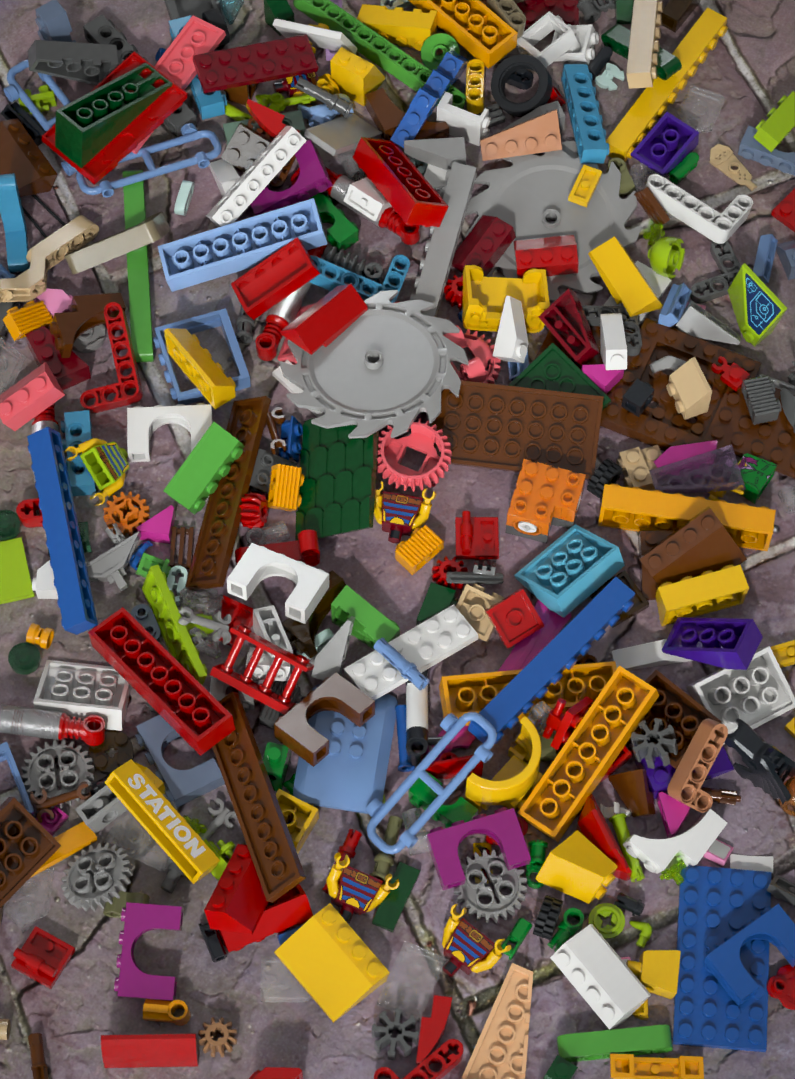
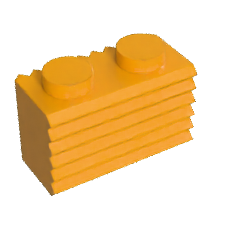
[2,300,53,341]
[267,464,304,511]
[395,525,444,575]

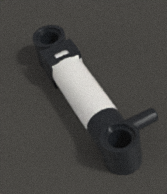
[405,669,443,766]

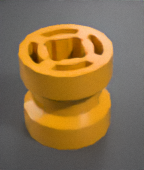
[26,623,54,650]

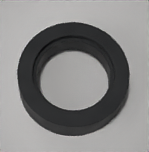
[491,54,553,117]

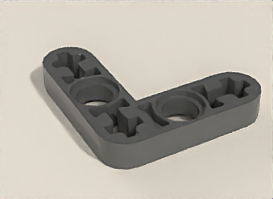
[690,241,741,304]
[582,305,642,356]

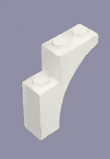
[622,809,727,874]

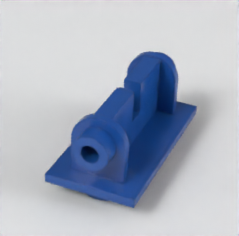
[279,416,303,462]

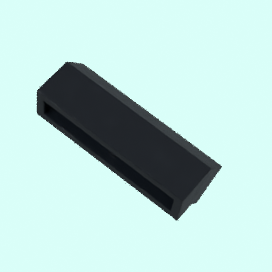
[0,102,46,146]

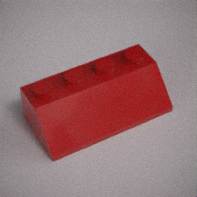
[204,844,269,934]
[218,884,313,952]

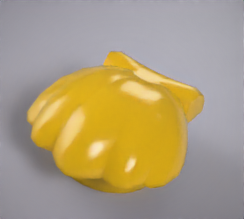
[318,73,340,95]

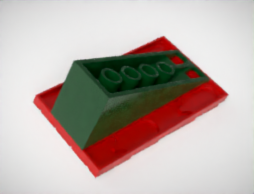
[42,51,188,185]

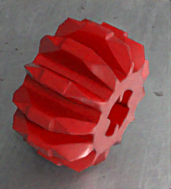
[444,274,463,310]
[239,493,269,529]
[432,556,468,590]

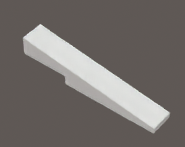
[611,639,693,671]

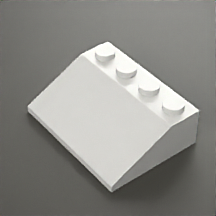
[687,646,795,745]
[33,660,131,731]

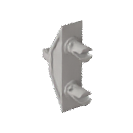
[84,523,141,591]

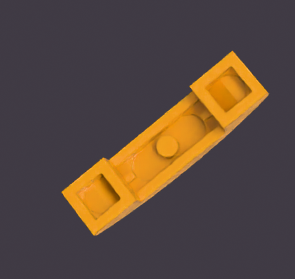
[610,1054,704,1079]

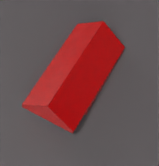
[280,284,368,355]

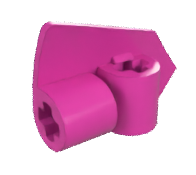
[654,440,718,480]

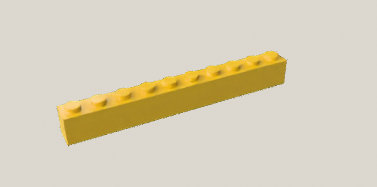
[606,7,728,162]

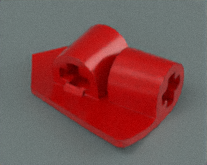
[425,752,483,779]

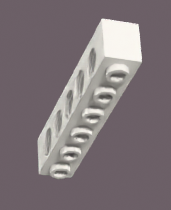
[206,126,307,227]

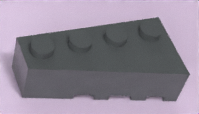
[28,40,118,85]

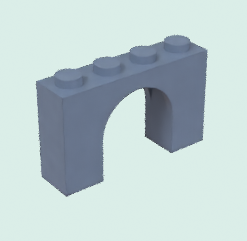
[135,715,225,808]

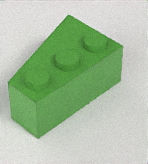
[331,585,400,650]

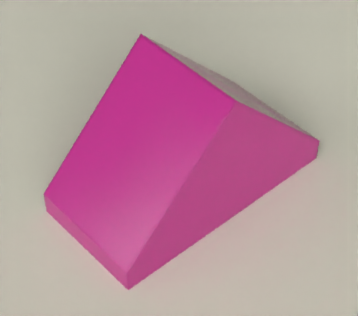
[582,364,624,394]
[136,505,176,544]
[656,792,691,838]

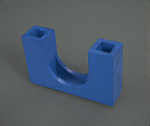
[704,904,795,1006]

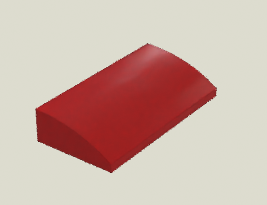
[231,237,320,320]
[101,1034,199,1068]

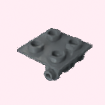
[249,448,297,493]

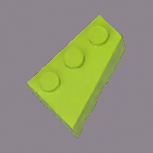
[753,91,795,152]

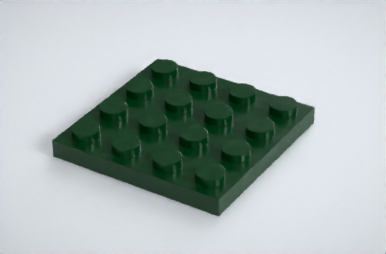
[508,343,612,411]

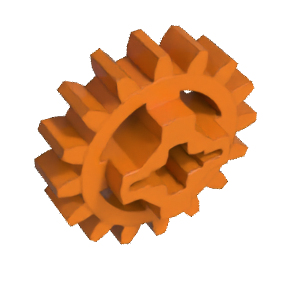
[103,491,150,537]

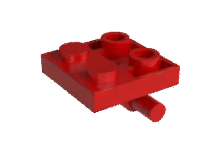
[455,510,499,559]
[542,696,594,751]
[11,926,75,989]

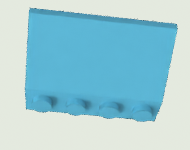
[514,524,625,618]

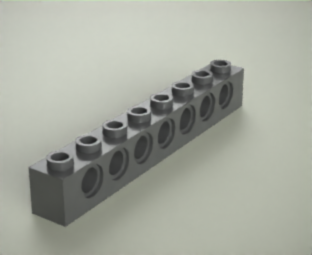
[83,15,197,137]

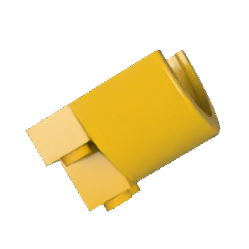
[465,716,543,814]

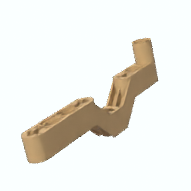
[0,215,99,303]

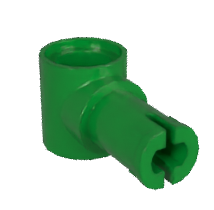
[548,908,584,951]

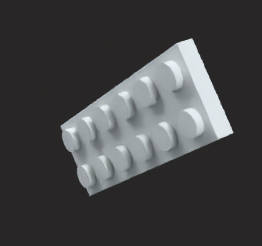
[344,604,478,700]

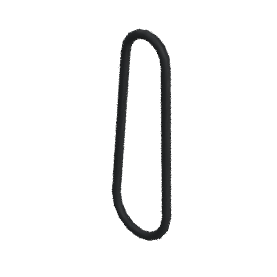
[22,194,66,238]

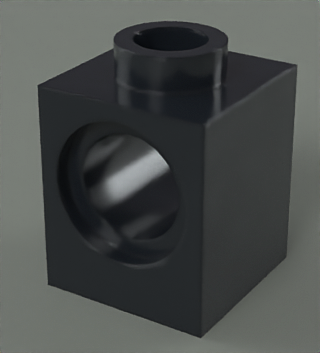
[621,379,655,417]

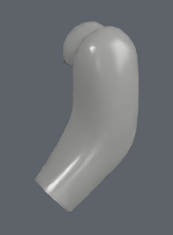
[650,356,686,373]

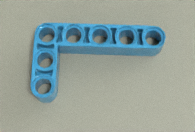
[0,173,30,273]
[309,254,410,303]

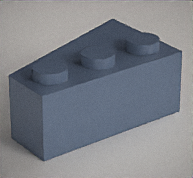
[35,0,76,42]

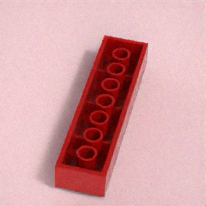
[88,607,235,756]

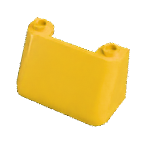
[462,265,550,333]

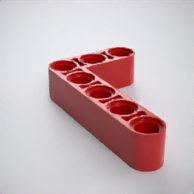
[80,302,143,414]

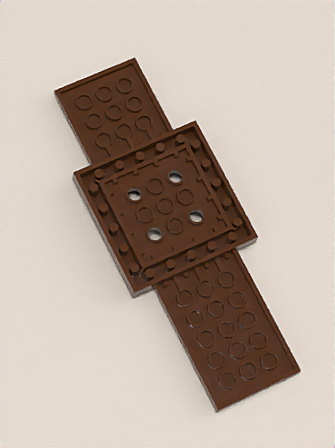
[535,315,795,479]

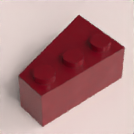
[539,288,599,365]
[25,326,91,390]

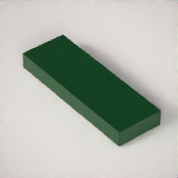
[372,862,421,933]

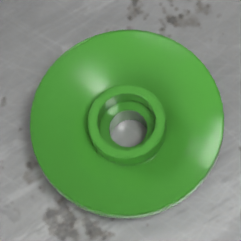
[421,33,460,71]

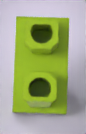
[18,85,57,114]
[203,839,236,880]

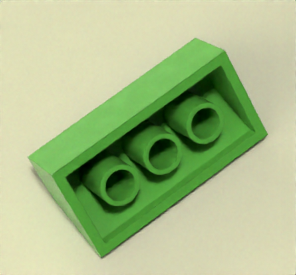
[163,422,245,515]

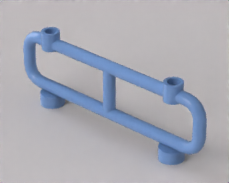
[4,59,86,178]
[76,123,222,198]
[365,712,497,854]

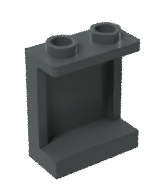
[164,0,221,20]

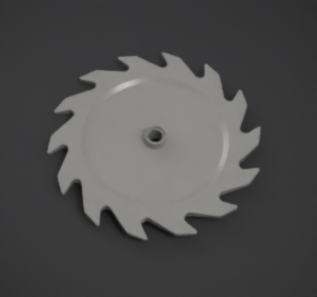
[465,150,642,302]
[279,290,469,439]

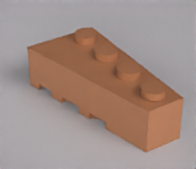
[480,109,562,161]

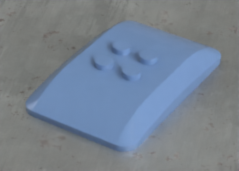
[293,684,398,814]

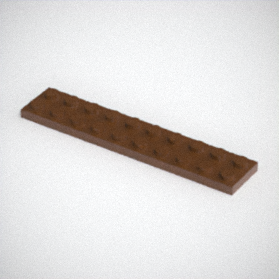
[185,396,271,591]
[212,691,306,903]

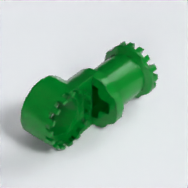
[526,840,548,889]

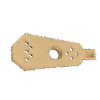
[709,144,757,191]

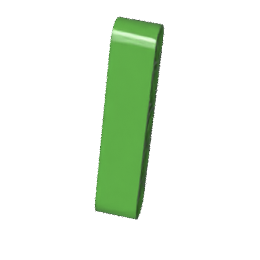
[557,1025,673,1062]

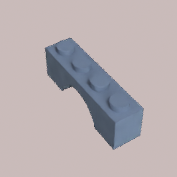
[738,125,795,176]

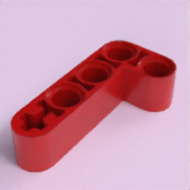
[234,530,320,567]
[374,1039,464,1079]

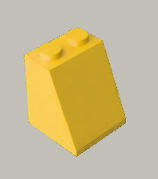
[330,47,385,106]
[535,830,618,904]

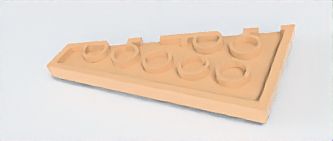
[461,963,533,1079]

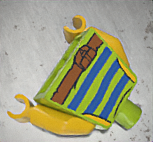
[64,438,129,506]

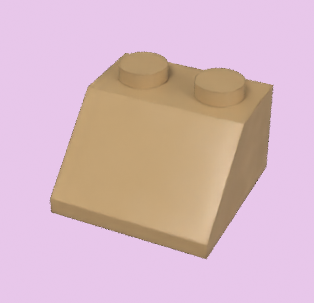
[666,357,712,420]

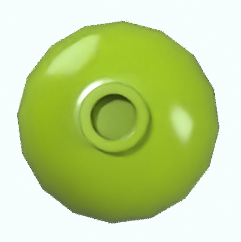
[647,237,685,279]

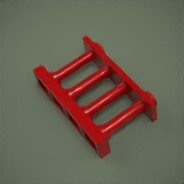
[210,624,314,715]

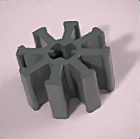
[631,718,678,769]
[372,1008,419,1060]

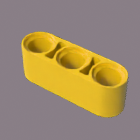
[466,59,485,114]

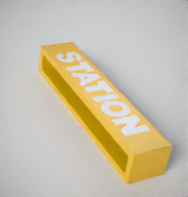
[105,759,220,885]

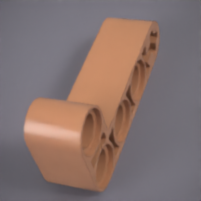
[667,718,728,813]

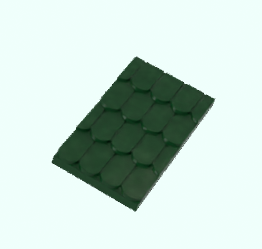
[295,418,379,541]

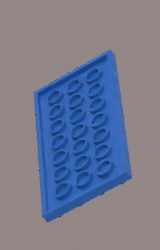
[672,864,772,1052]

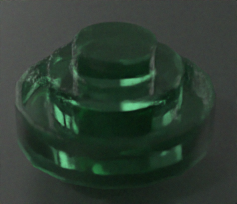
[0,510,22,541]
[8,642,41,675]

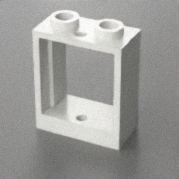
[517,11,578,68]

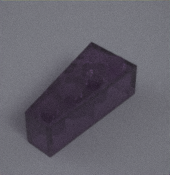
[649,445,746,494]

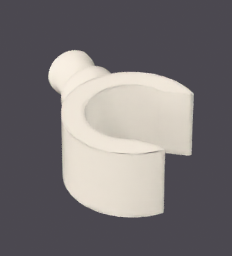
[600,802,631,819]

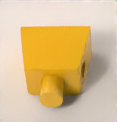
[626,950,681,999]

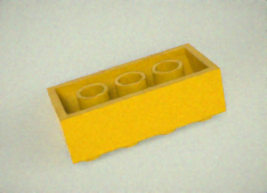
[164,328,236,410]
[656,565,749,626]

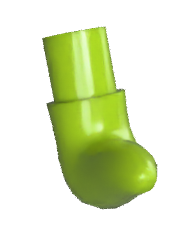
[629,920,652,948]

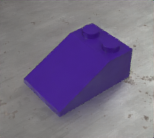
[631,112,699,177]

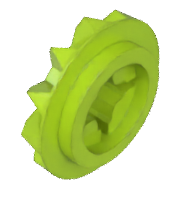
[588,903,625,940]

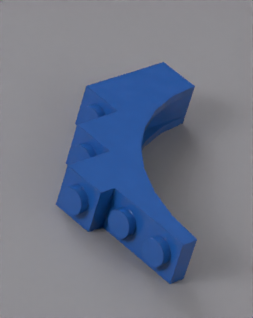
[390,50,470,148]

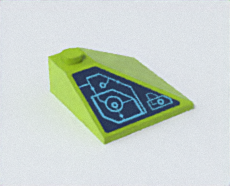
[727,263,787,347]

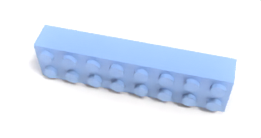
[158,198,328,292]

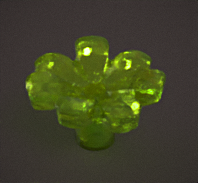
[643,223,665,246]
[183,815,208,834]
[659,859,686,885]

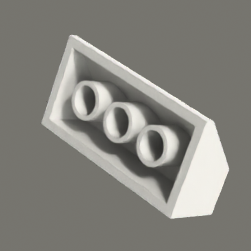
[550,924,651,1029]

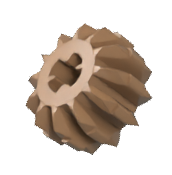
[198,1017,237,1058]

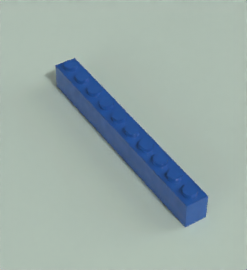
[27,427,98,635]
[468,577,636,744]

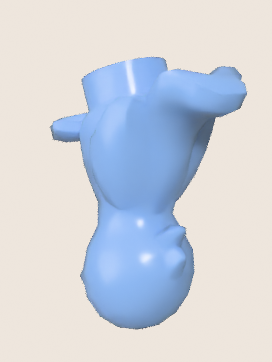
[297,94,354,127]

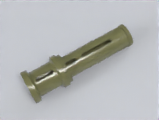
[370,816,403,885]

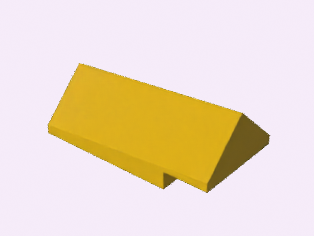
[588,236,663,317]

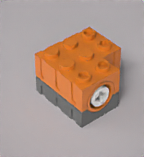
[505,459,586,543]

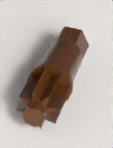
[700,787,741,805]
[28,1033,48,1079]

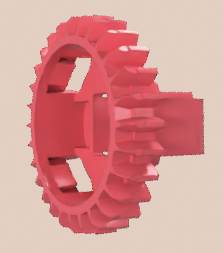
[443,325,501,384]
[377,418,452,492]

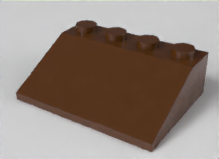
[0,118,58,197]
[639,507,747,586]
[635,670,722,769]
[0,797,61,908]

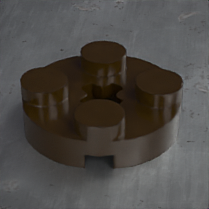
[89,731,134,775]

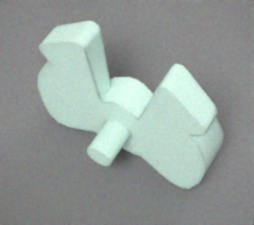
[595,63,625,91]

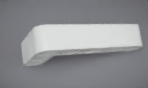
[645,174,753,244]

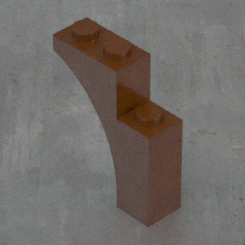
[365,88,449,140]
[50,293,126,358]

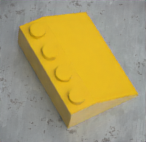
[274,903,390,1023]

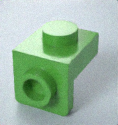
[135,553,171,578]

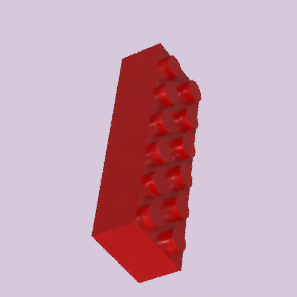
[352,137,449,227]

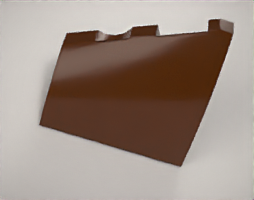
[608,769,656,818]

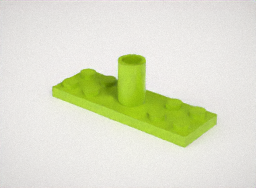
[142,565,214,686]

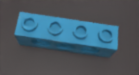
[61,410,96,496]

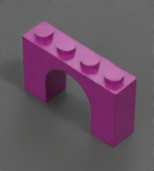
[251,140,333,216]
[426,807,531,891]
[114,902,184,1001]

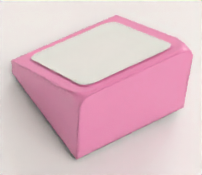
[703,839,734,867]

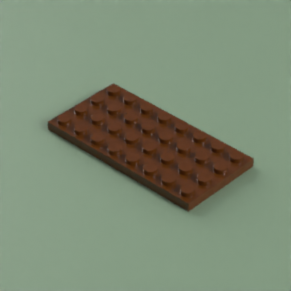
[426,380,604,480]

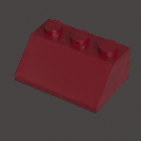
[451,215,516,277]

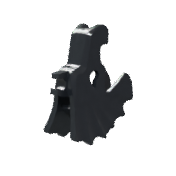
[724,718,795,805]

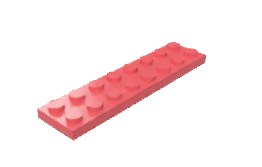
[132,16,226,154]

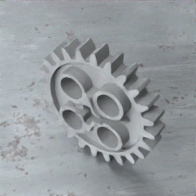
[21,740,95,809]
[61,843,133,911]
[454,850,527,923]

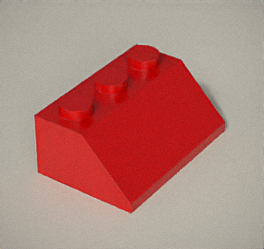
[513,235,579,279]

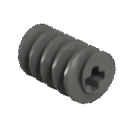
[324,246,366,277]

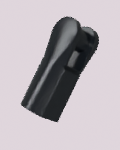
[588,46,613,80]
[198,923,227,962]

